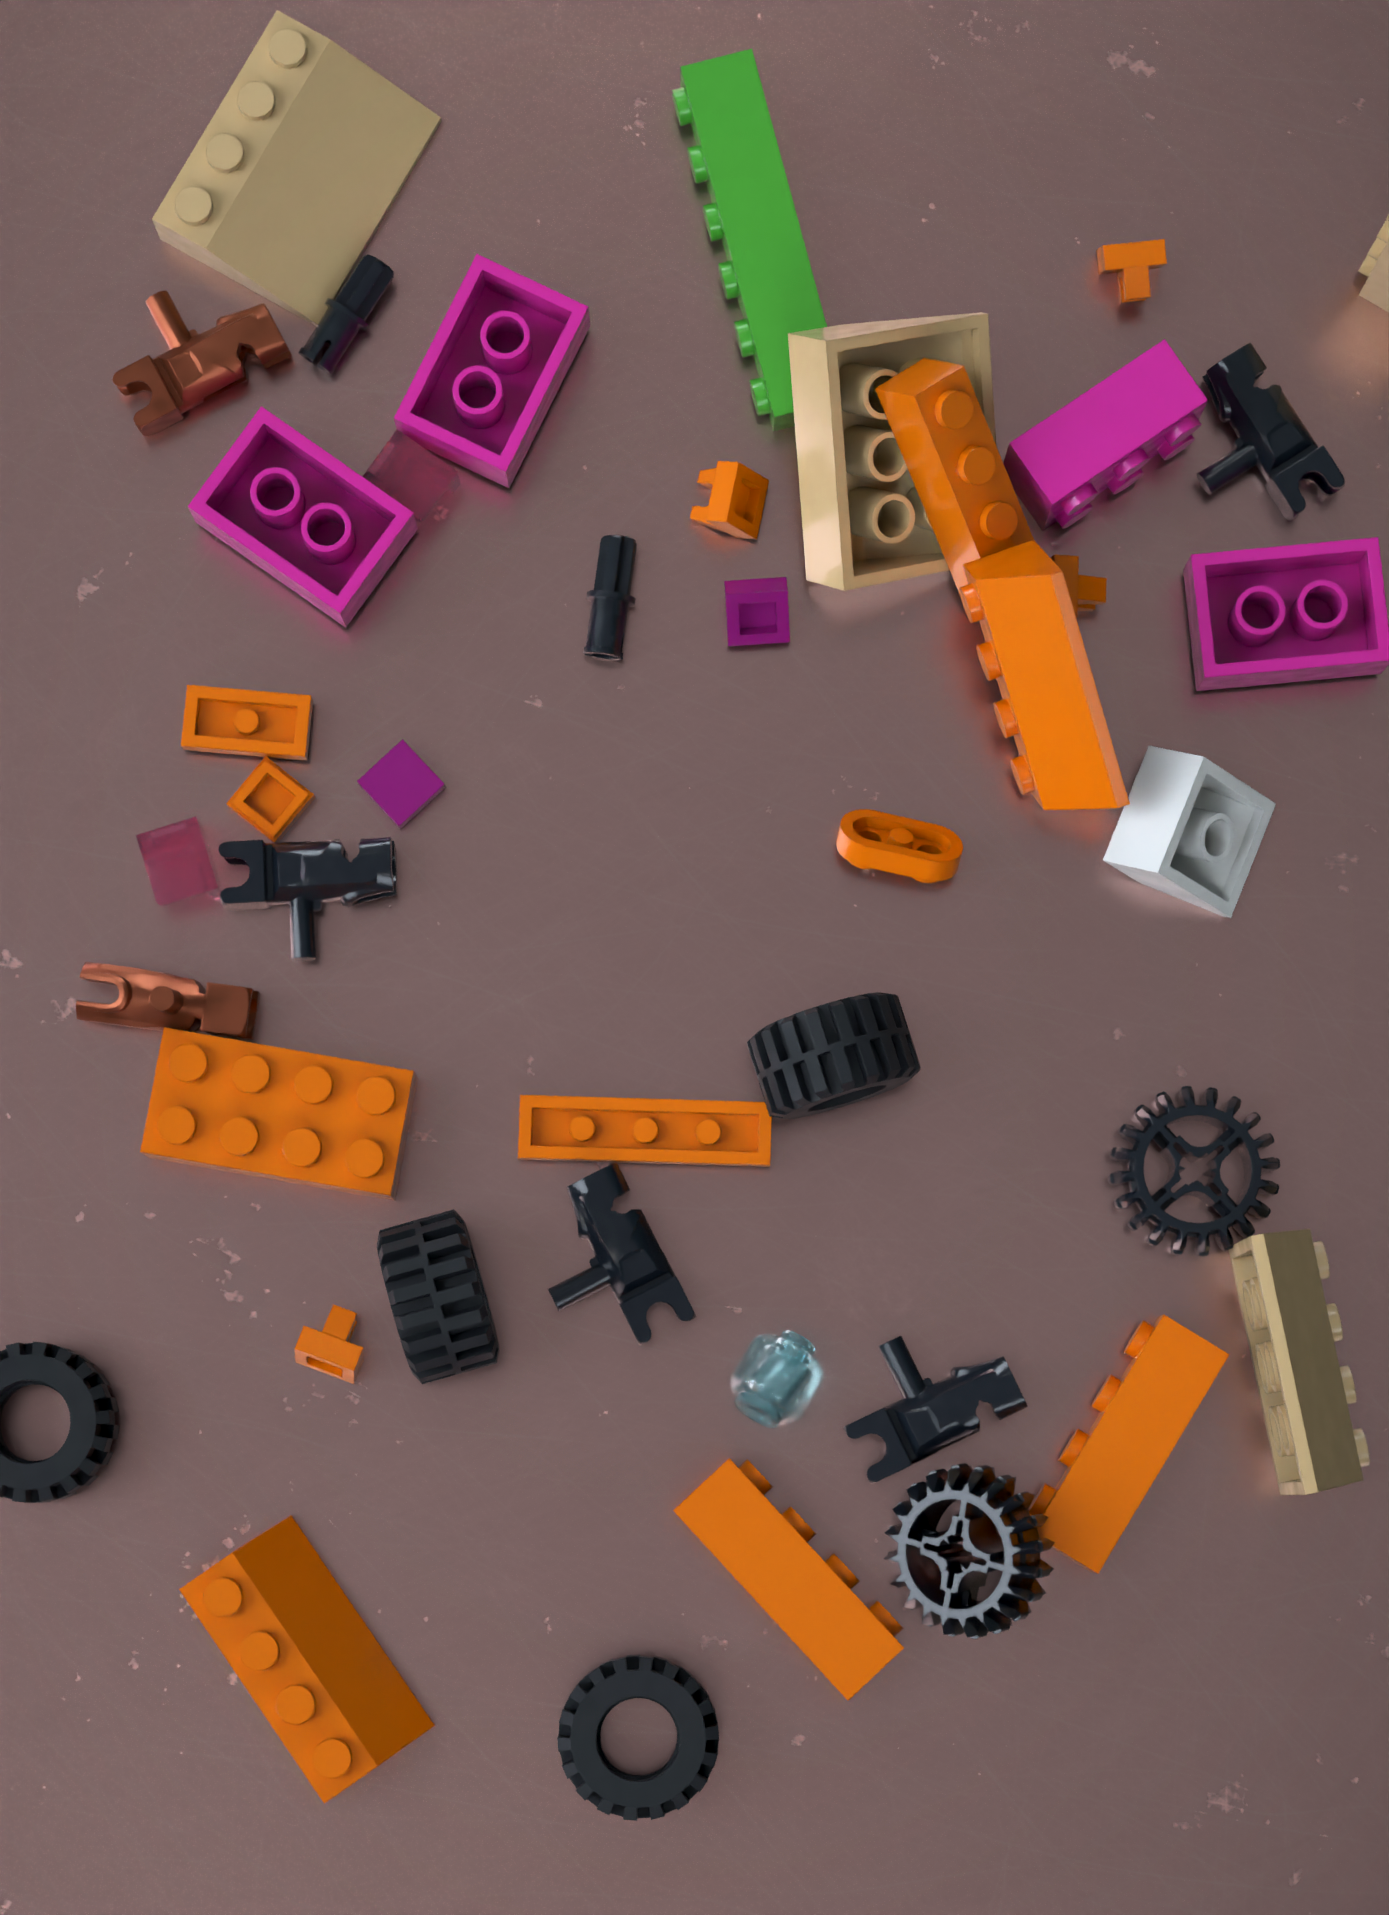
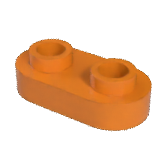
[836,809,963,883]

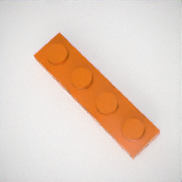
[518,1095,772,1167]

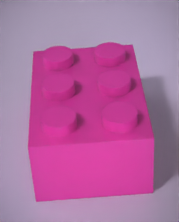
[394,254,590,488]
[1003,339,1208,531]
[188,406,418,628]
[1183,537,1389,691]

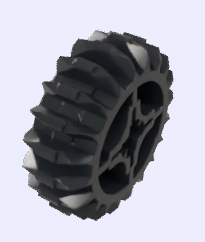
[1108,1086,1280,1257]
[884,1463,1055,1639]

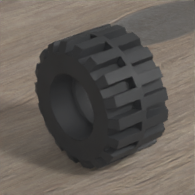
[747,992,921,1119]
[377,1209,499,1384]
[0,1341,119,1503]
[557,1654,719,1821]

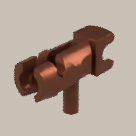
[112,290,292,436]
[76,962,259,1039]

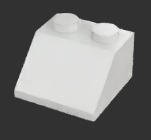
[1103,746,1276,918]

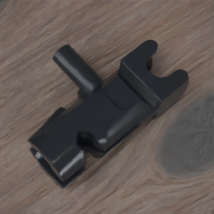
[1197,343,1345,521]
[218,837,397,961]
[548,1162,696,1345]
[844,1335,1028,1484]

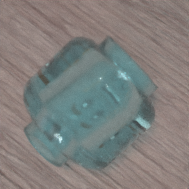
[730,1330,824,1429]

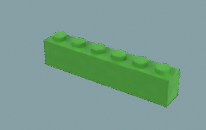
[672,49,827,432]

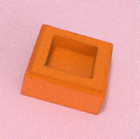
[226,756,315,843]

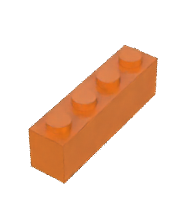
[875,358,1034,597]
[1028,1314,1230,1574]
[673,1458,904,1701]

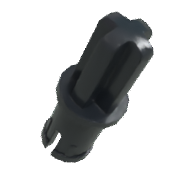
[298,254,394,375]
[583,534,637,661]

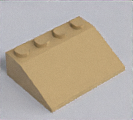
[152,10,441,327]
[788,312,996,591]
[1229,1229,1370,1495]

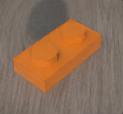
[181,685,313,761]

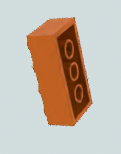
[140,1027,418,1201]

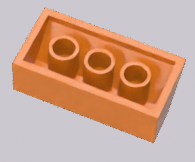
[959,540,1130,810]
[179,1515,435,1804]

